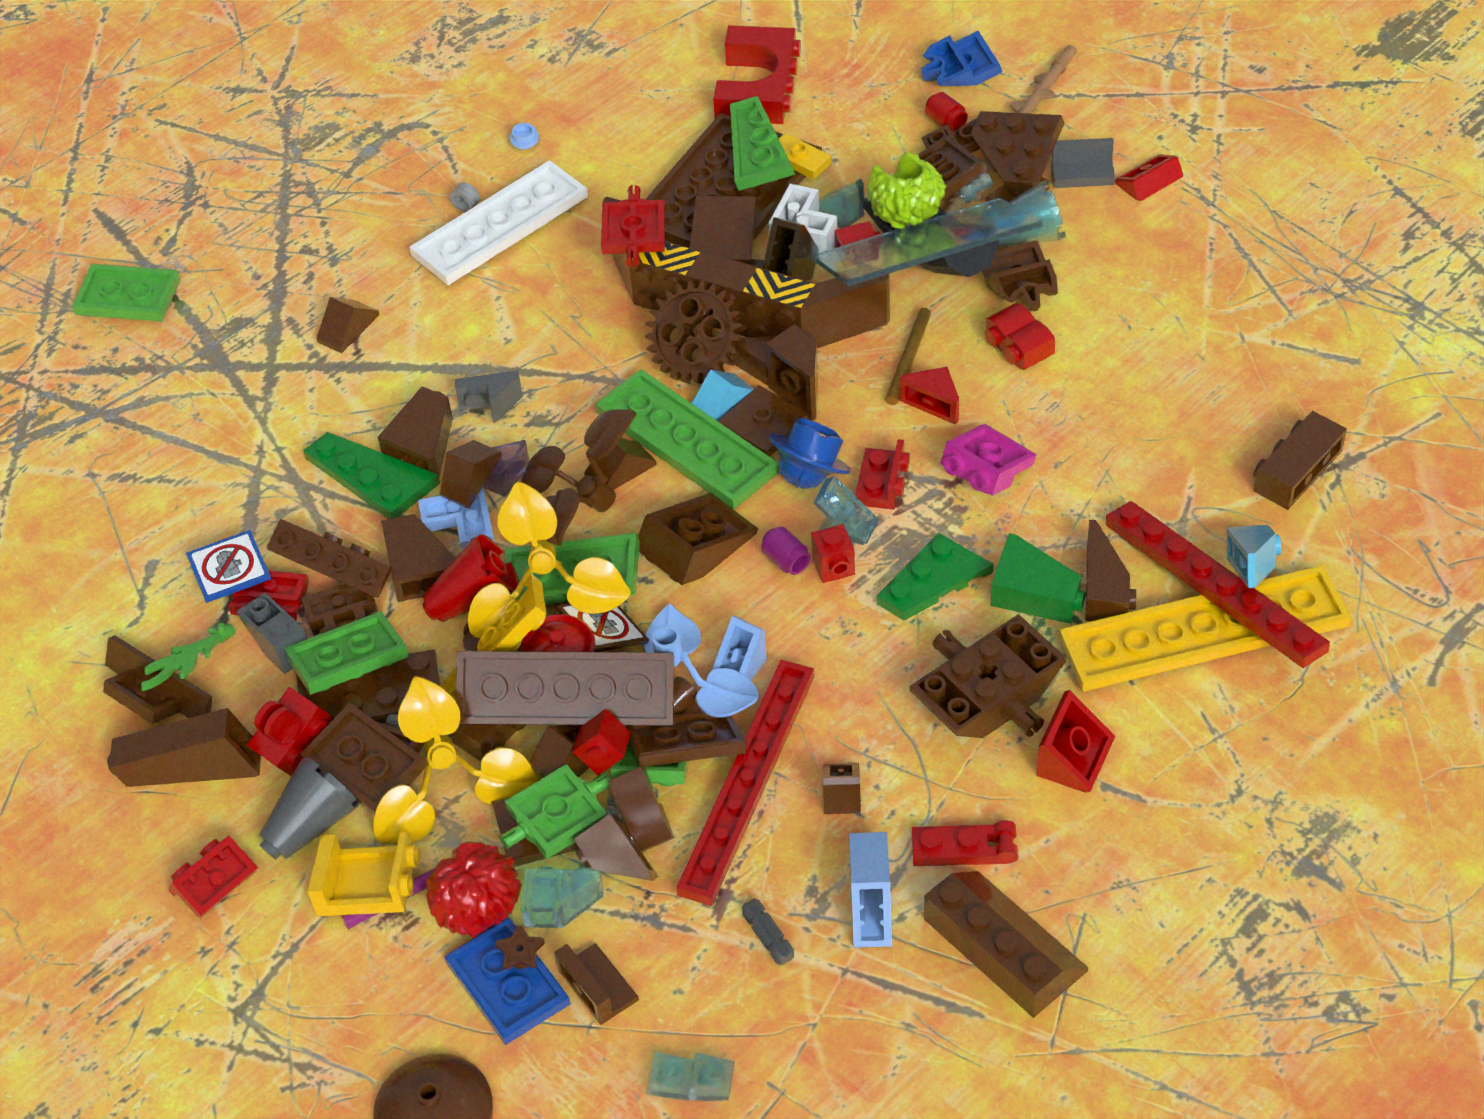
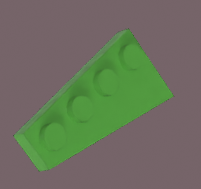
[730,96,796,191]

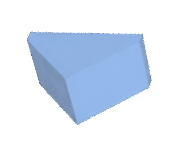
[712,616,767,680]

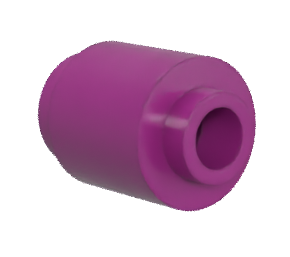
[761,527,811,575]

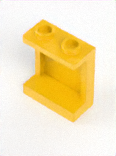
[307,832,419,916]

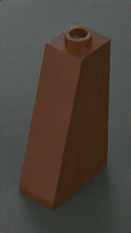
[107,708,261,787]

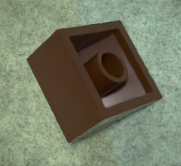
[766,324,818,421]

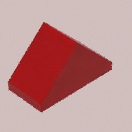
[900,366,959,425]

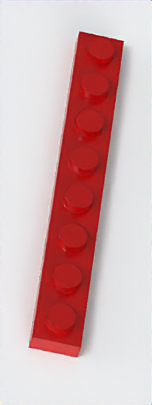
[1106,501,1330,668]
[676,659,815,906]

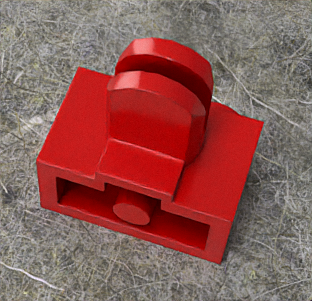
[247,687,334,776]

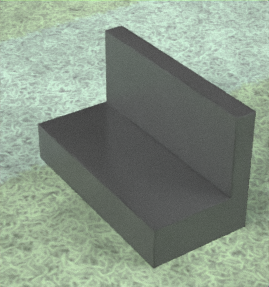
[1051,138,1115,188]

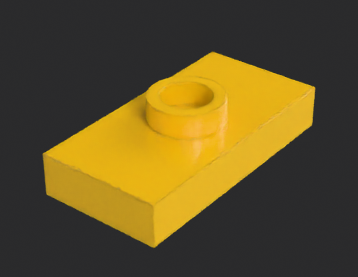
[779,133,832,180]

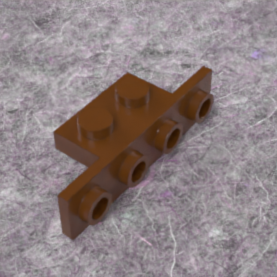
[267,519,393,598]
[103,635,212,724]

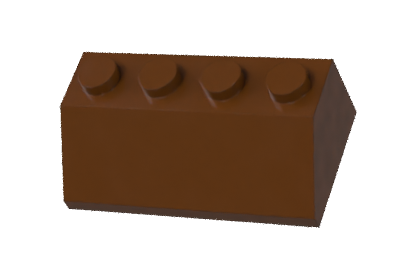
[924,871,1088,1018]

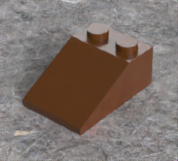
[638,493,759,585]

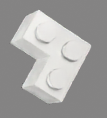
[769,184,837,263]

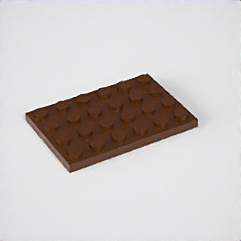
[645,113,822,248]

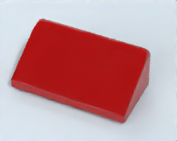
[1115,154,1183,201]

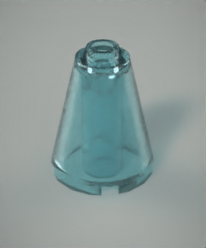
[978,180,1066,246]

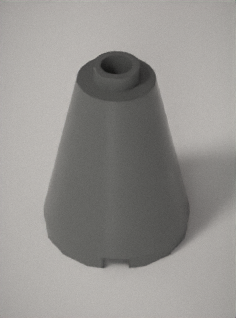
[259,756,360,860]

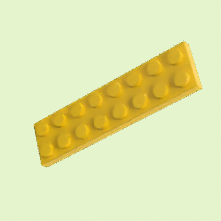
[1059,565,1352,692]

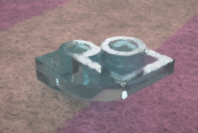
[646,1052,735,1101]

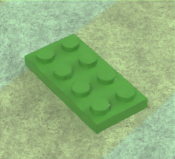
[504,533,640,605]

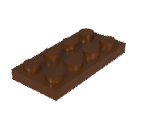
[296,649,440,723]

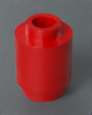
[925,92,968,131]

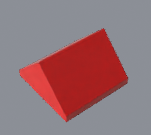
[1037,690,1115,793]

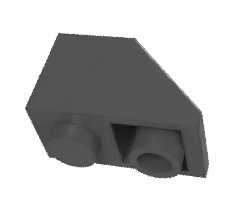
[237,593,307,674]

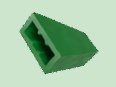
[990,533,1086,624]

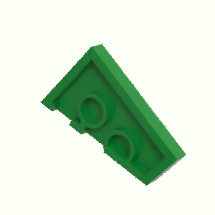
[876,532,994,620]

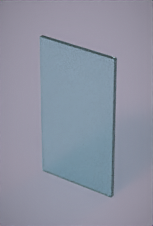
[812,198,1043,286]

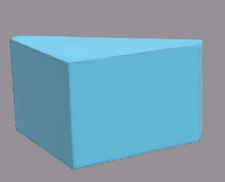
[692,369,755,421]

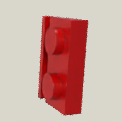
[228,571,309,621]

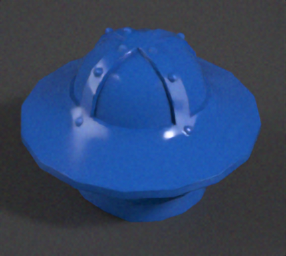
[768,417,851,489]

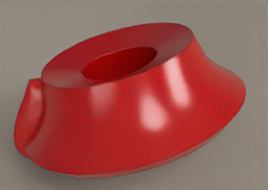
[520,614,595,652]

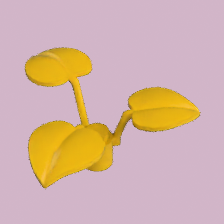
[468,481,631,638]
[373,676,539,844]

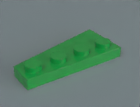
[303,432,440,519]

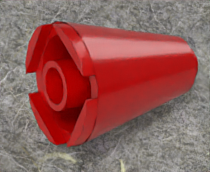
[422,534,519,622]

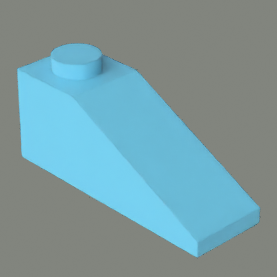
[1227,525,1281,588]

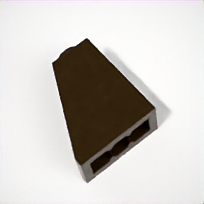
[763,217,819,281]

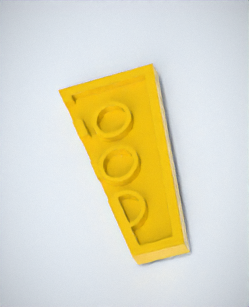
[440,574,546,701]

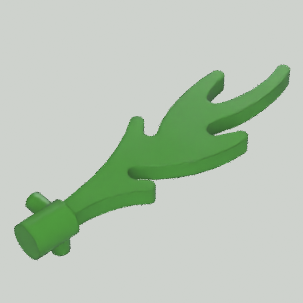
[141,623,235,691]

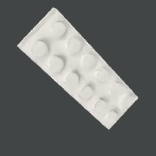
[409,160,588,285]

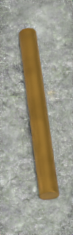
[885,308,931,405]

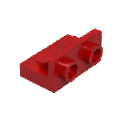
[855,439,910,510]
[169,835,258,919]

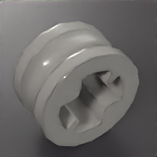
[449,182,480,213]

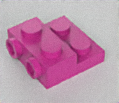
[940,423,1037,496]

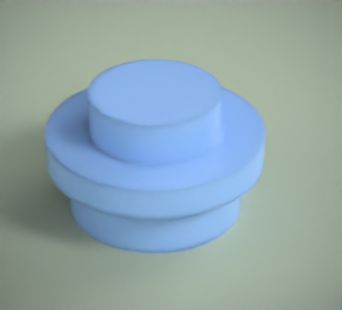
[510,123,539,150]

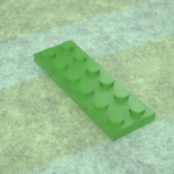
[595,369,780,509]

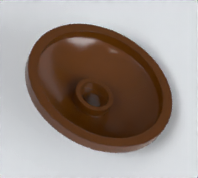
[373,1054,493,1119]

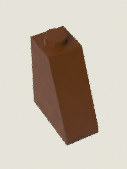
[378,387,453,477]
[381,514,455,602]

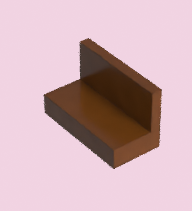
[554,943,639,1025]

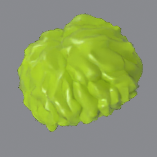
[867,152,946,229]

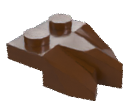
[982,240,1058,312]

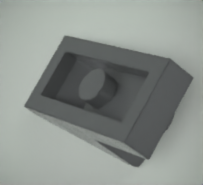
[455,370,523,423]

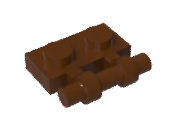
[301,584,378,636]

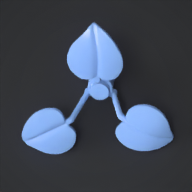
[643,603,759,717]

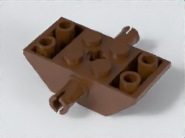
[909,614,1066,738]

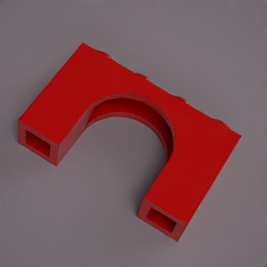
[713,25,801,124]

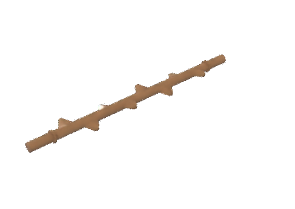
[944,45,1076,220]

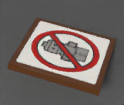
[555,603,649,652]

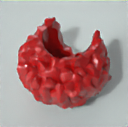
[426,842,522,938]

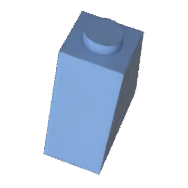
[849,832,892,948]

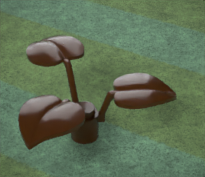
[521,409,637,546]

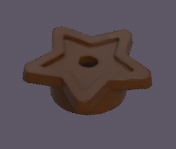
[495,926,545,970]

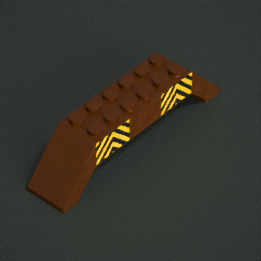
[603,196,890,348]

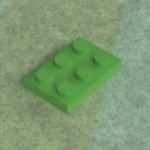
[72,264,181,322]
[284,611,409,695]

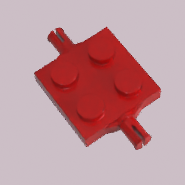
[601,185,665,267]

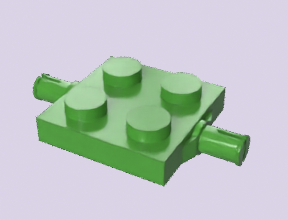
[499,764,611,859]

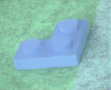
[418,487,495,549]

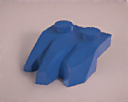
[922,31,1002,86]

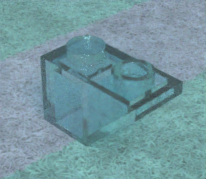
[520,866,604,928]

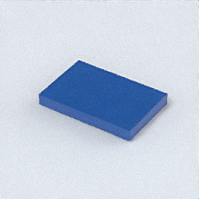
[444,917,571,1045]

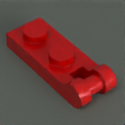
[912,820,1018,866]

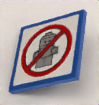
[186,530,271,603]

